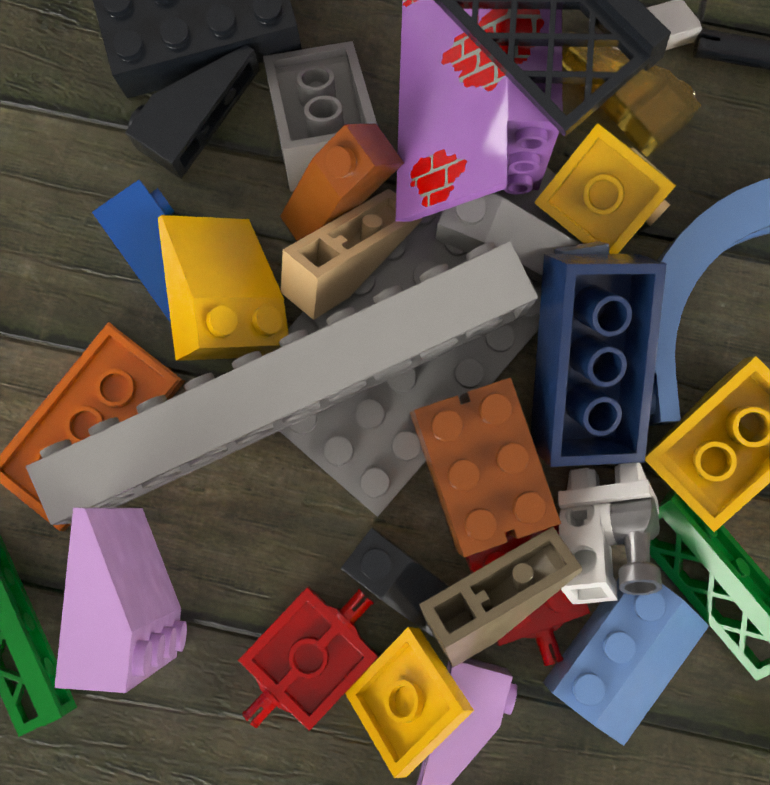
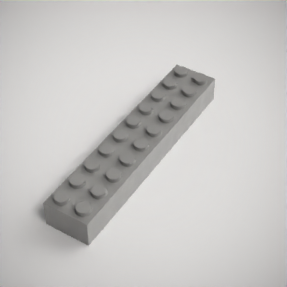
[25,241,538,525]

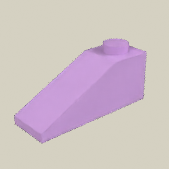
[416,658,517,785]

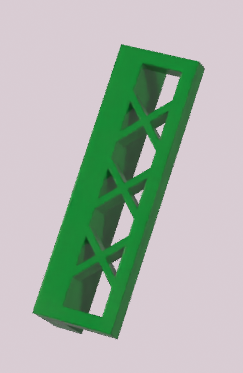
[650,489,770,681]
[0,534,77,737]

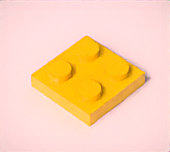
[534,123,676,254]
[345,627,474,778]

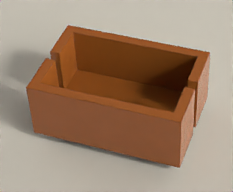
[410,377,561,557]

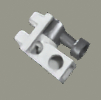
[558,463,662,605]

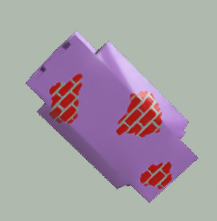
[395,0,563,222]

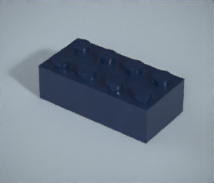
[531,254,667,467]

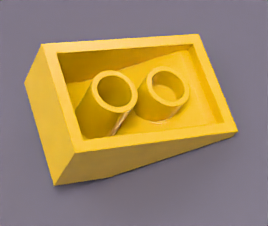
[158,215,289,361]
[645,356,770,532]

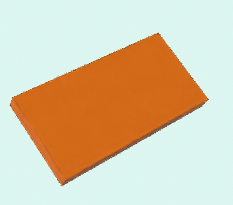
[0,322,185,531]

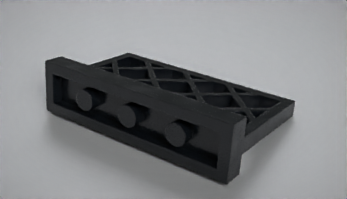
[434,0,671,137]

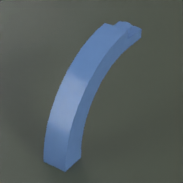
[649,178,770,426]

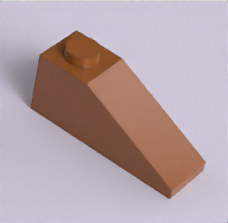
[280,123,404,241]

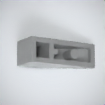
[435,193,580,283]

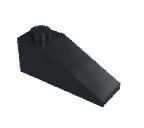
[125,45,260,179]
[341,527,450,639]

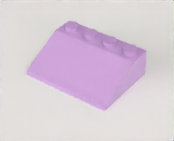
[55,507,187,693]

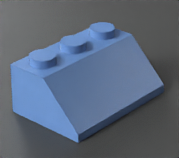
[543,578,709,746]

